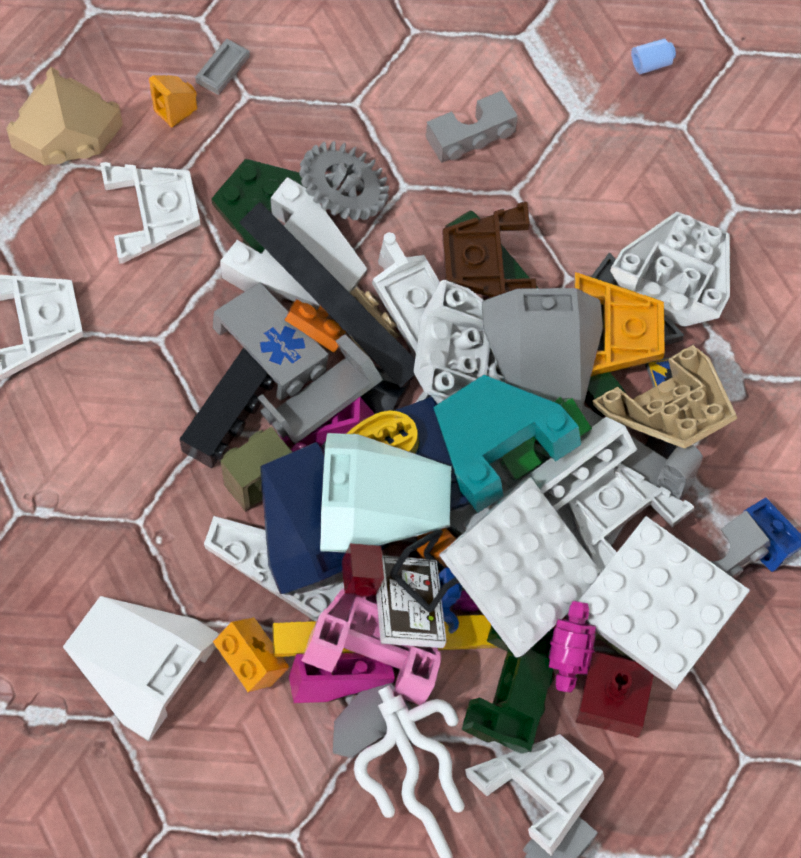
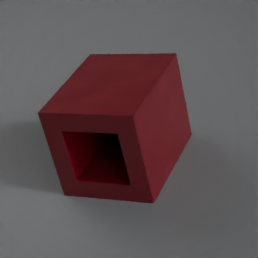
[342,543,384,597]

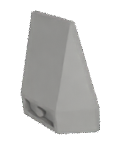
[482,288,603,412]

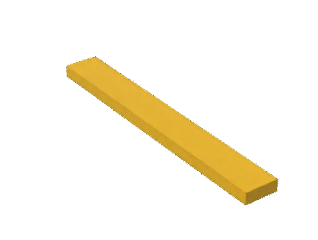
[272,615,499,657]

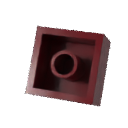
[576,651,654,738]

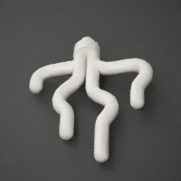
[354,685,465,858]

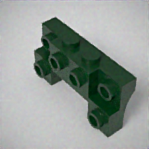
[461,625,554,754]

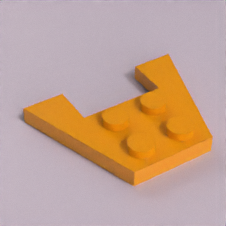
[574,272,665,376]

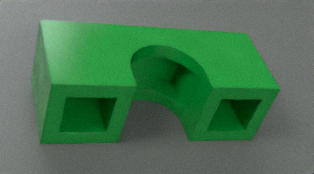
[498,396,592,480]

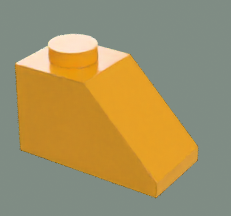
[149,75,197,128]

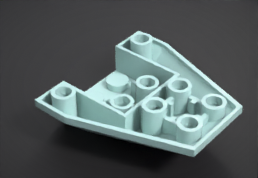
[320,433,451,552]

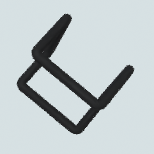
[391,529,465,612]

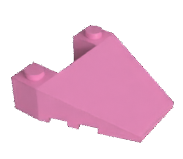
[302,555,441,705]

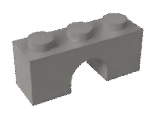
[426,90,518,163]
[693,511,771,578]

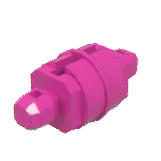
[549,601,596,692]

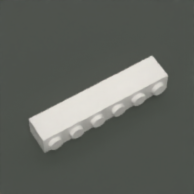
[462,417,637,531]

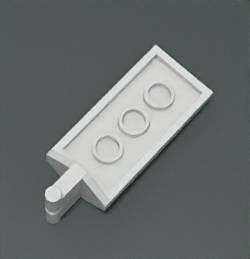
[372,232,440,357]

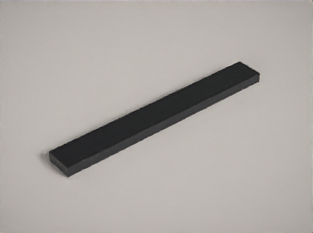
[239,202,415,389]

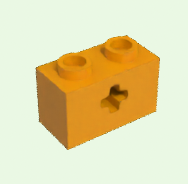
[213,617,289,692]

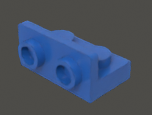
[744,497,801,572]

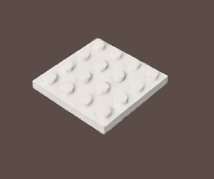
[439,477,601,657]
[579,516,750,690]

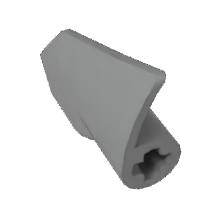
[333,683,412,758]

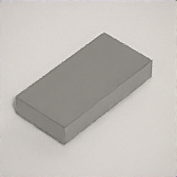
[195,39,250,95]

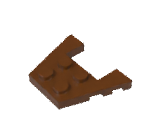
[442,202,537,298]

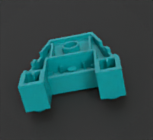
[433,375,581,513]

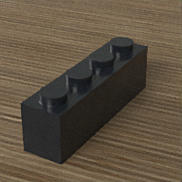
[179,348,276,468]

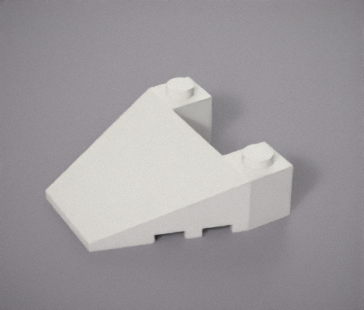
[220,177,367,310]

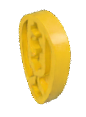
[347,411,419,454]

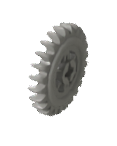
[299,141,390,220]

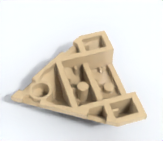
[6,67,123,165]

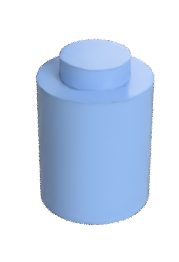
[631,38,676,74]

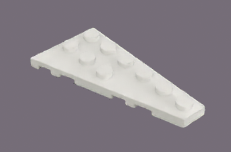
[204,516,344,621]

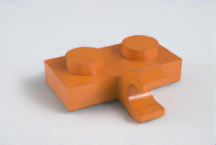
[284,299,346,352]

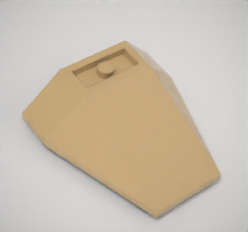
[592,345,737,449]

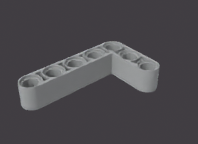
[582,405,703,500]

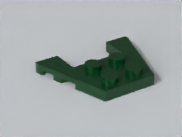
[211,158,307,254]

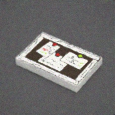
[376,556,446,648]

